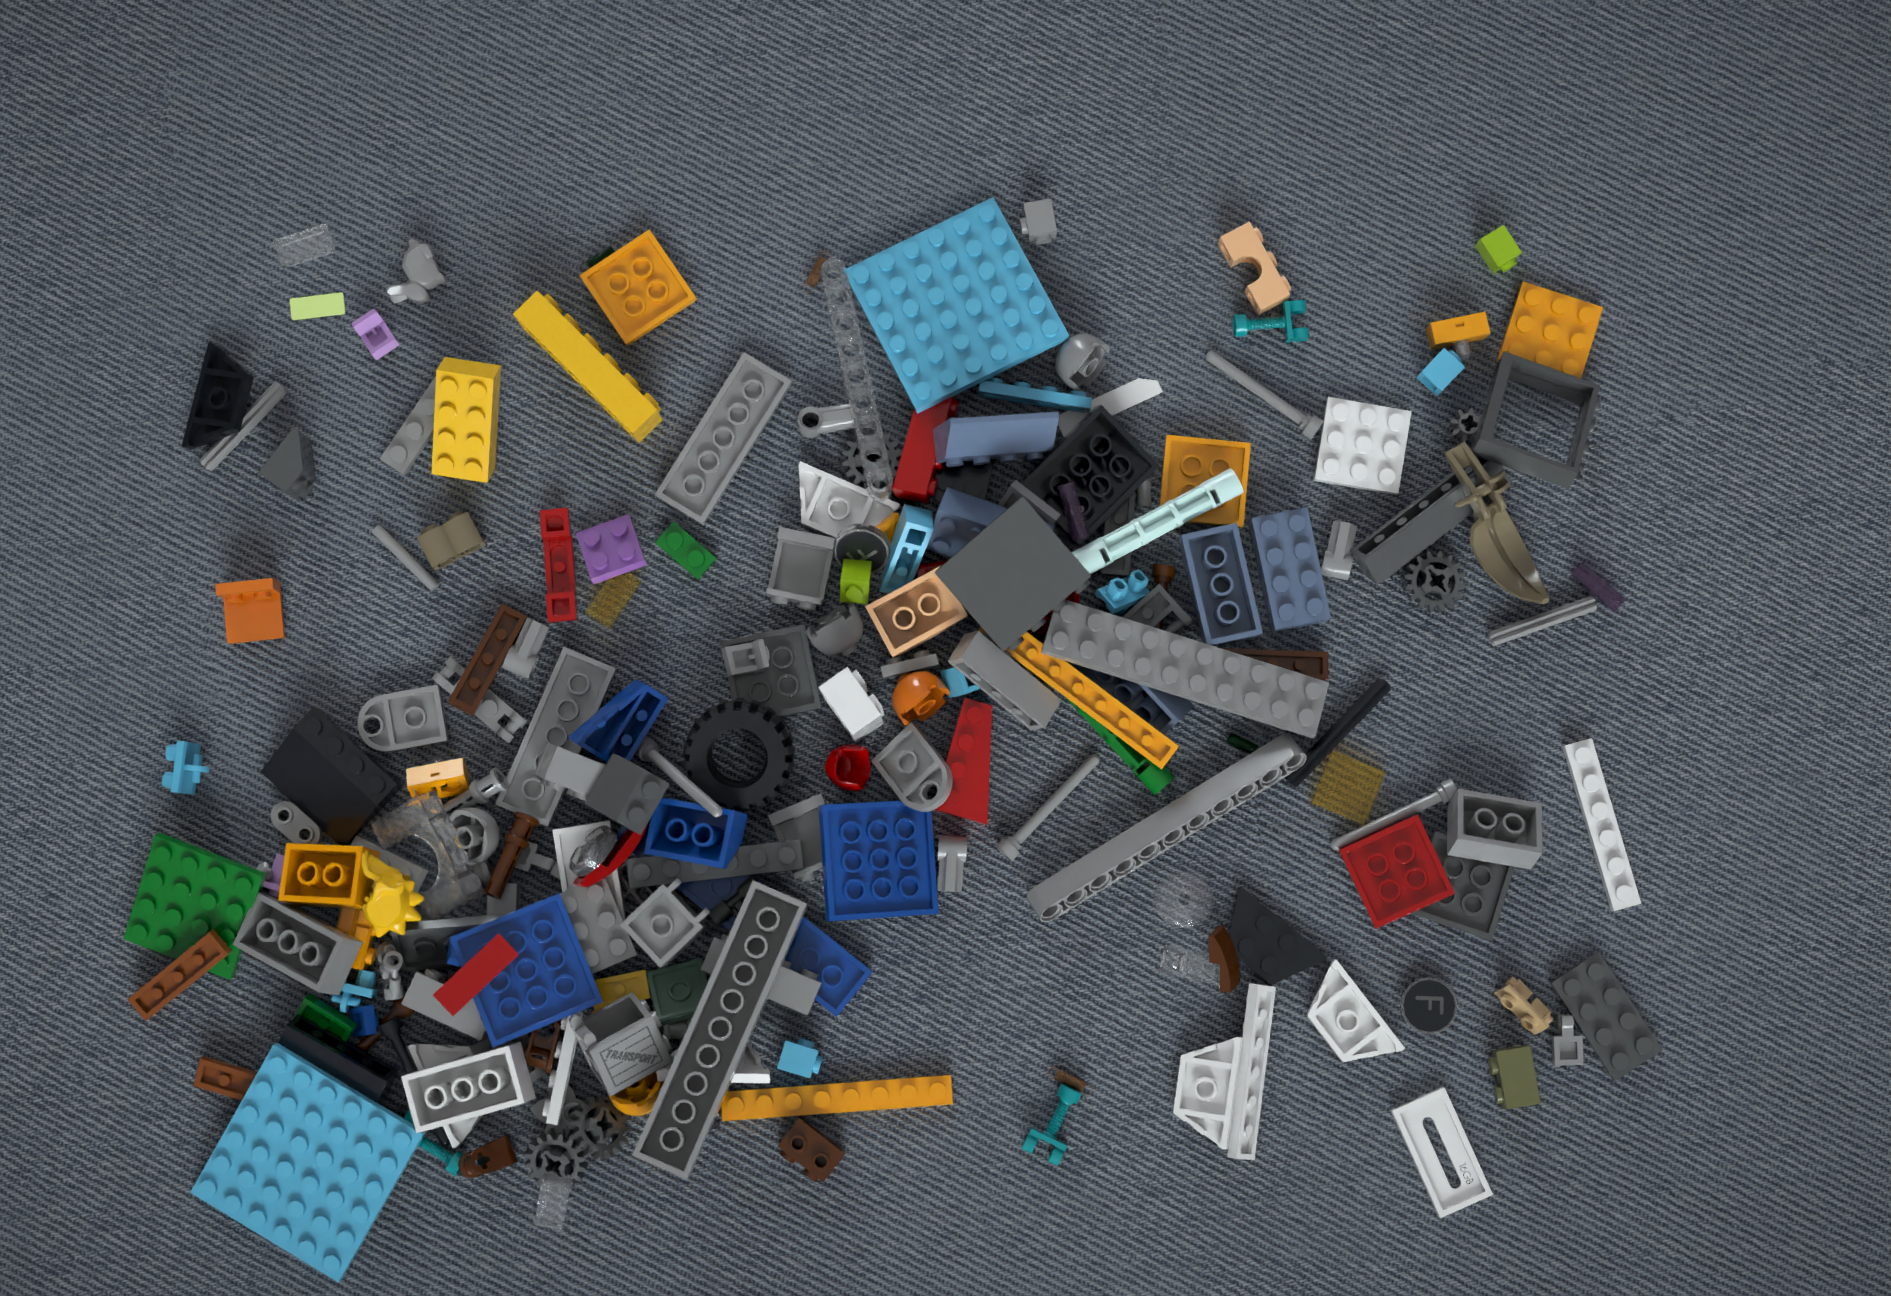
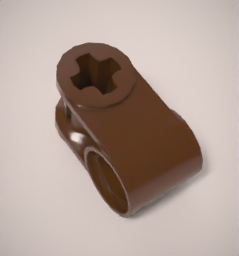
[524,1021,561,1074]
[458,1135,519,1178]

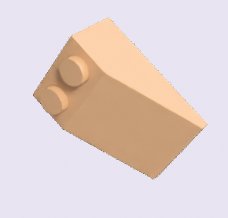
[865,566,968,658]

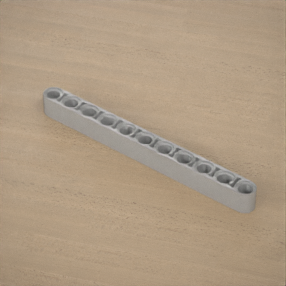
[1027,734,1307,922]

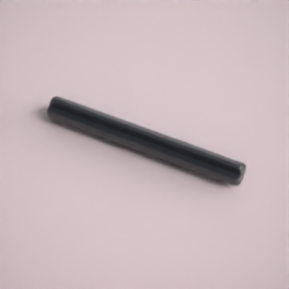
[1284,678,1391,787]

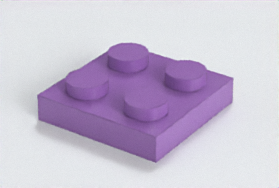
[576,514,647,585]

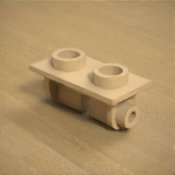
[1494,976,1554,1035]

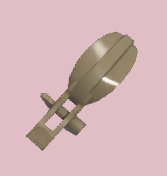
[1444,442,1549,604]

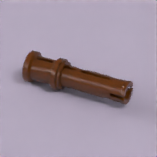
[484,811,539,900]

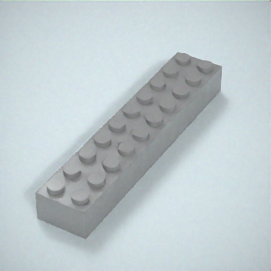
[632,881,808,1179]

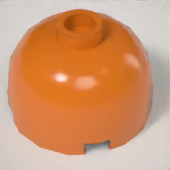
[891,671,950,726]

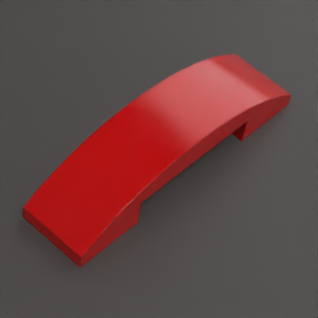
[539,508,577,623]
[573,821,649,887]

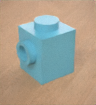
[1416,348,1465,396]
[777,1038,823,1078]

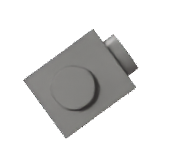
[721,639,770,677]

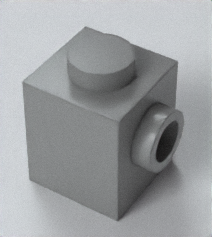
[1019,198,1057,245]

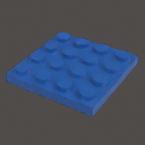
[819,799,939,922]
[449,893,603,1048]

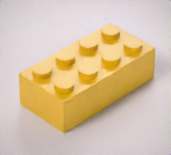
[431,357,501,483]

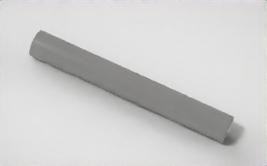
[372,525,440,592]

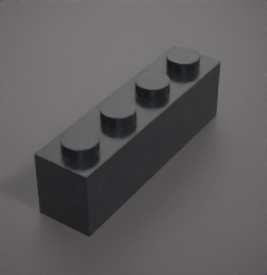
[278,1014,398,1104]

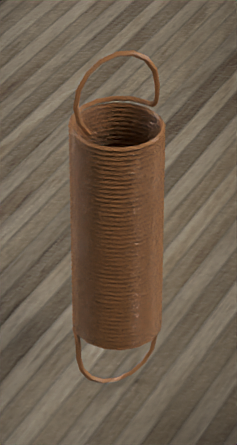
[803,250,831,293]
[1048,1067,1093,1095]

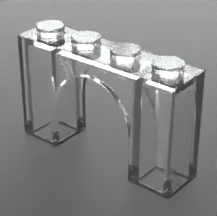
[371,790,485,921]

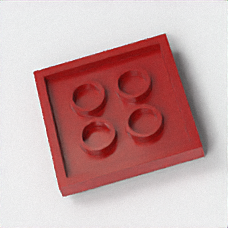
[1339,814,1455,929]

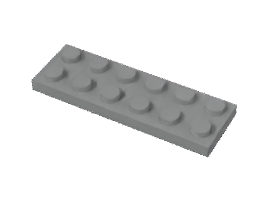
[655,352,792,526]
[495,646,617,827]

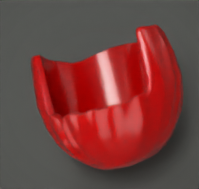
[824,744,871,791]

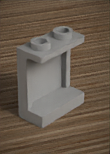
[765,527,836,611]
[768,794,826,883]

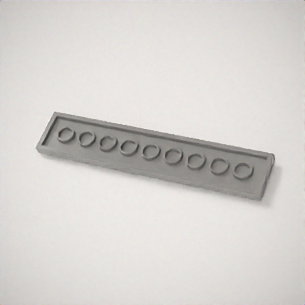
[1040,600,1329,738]

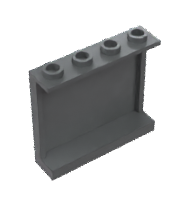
[935,496,1091,652]

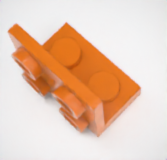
[215,578,285,644]

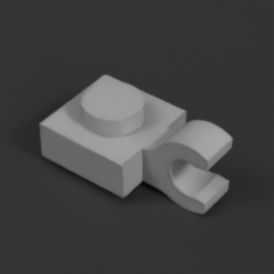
[515,841,556,873]
[1551,1014,1584,1066]

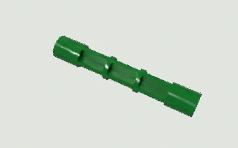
[1064,662,1175,796]

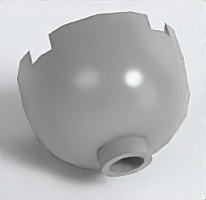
[1055,333,1110,391]
[805,603,864,656]
[441,807,500,866]

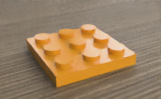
[579,229,697,346]
[1496,281,1603,378]
[1159,435,1251,528]

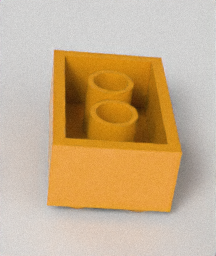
[278,843,380,909]

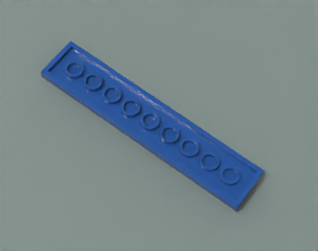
[615,818,873,1017]

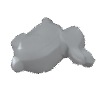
[387,239,446,303]

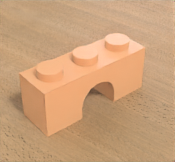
[1217,221,1291,316]

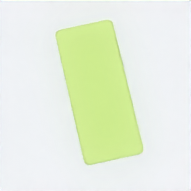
[290,292,345,320]

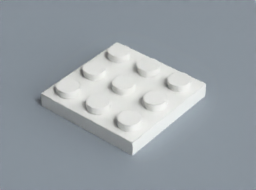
[1313,397,1412,495]

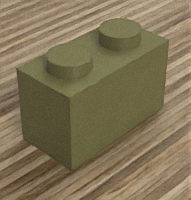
[1488,1045,1541,1109]

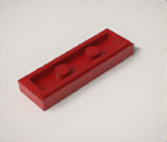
[433,933,519,1016]

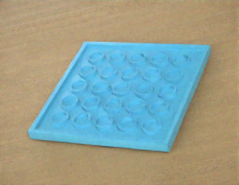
[843,197,1069,414]
[190,1043,426,1282]

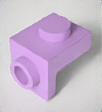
[352,309,399,360]

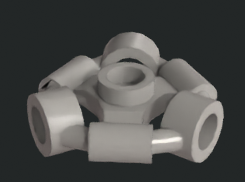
[376,941,404,1000]

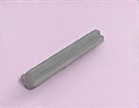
[200,382,287,471]
[1488,596,1597,646]

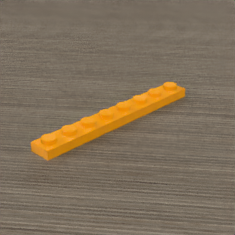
[977,626,1179,769]
[721,1075,953,1121]

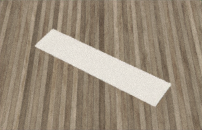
[1058,378,1163,437]

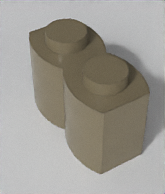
[417,511,486,571]

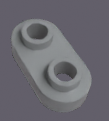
[270,801,323,844]

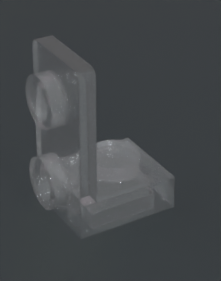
[1159,945,1220,986]

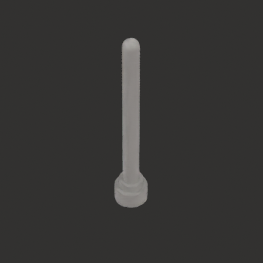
[1206,351,1324,440]
[635,736,723,817]
[996,754,1100,862]
[1331,778,1457,850]

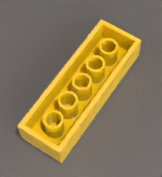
[513,291,663,443]

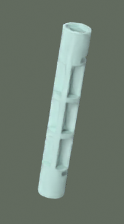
[1072,468,1243,574]

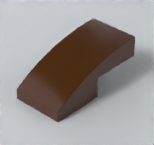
[1209,925,1240,993]

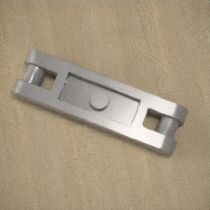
[432,656,528,743]

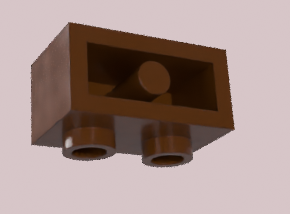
[778,1116,846,1182]

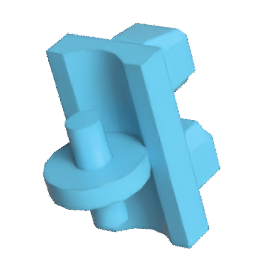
[1095,569,1150,615]
[162,741,210,795]
[331,970,379,1013]

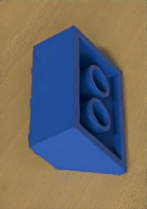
[644,798,748,869]

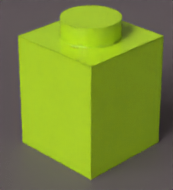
[1475,225,1522,273]
[840,559,872,604]

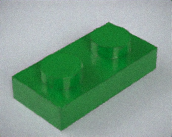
[655,521,717,580]
[294,993,358,1042]

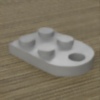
[357,684,449,752]
[871,722,953,812]

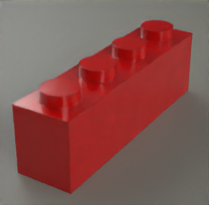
[893,396,959,504]

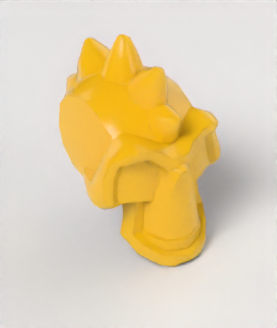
[362,850,424,937]

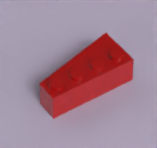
[935,698,992,825]

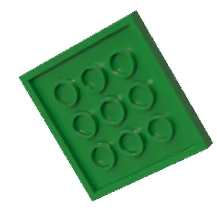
[123,833,266,980]

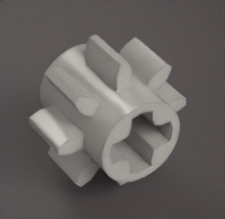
[1448,408,1482,443]

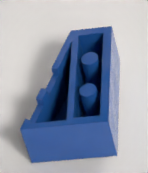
[567,679,668,762]

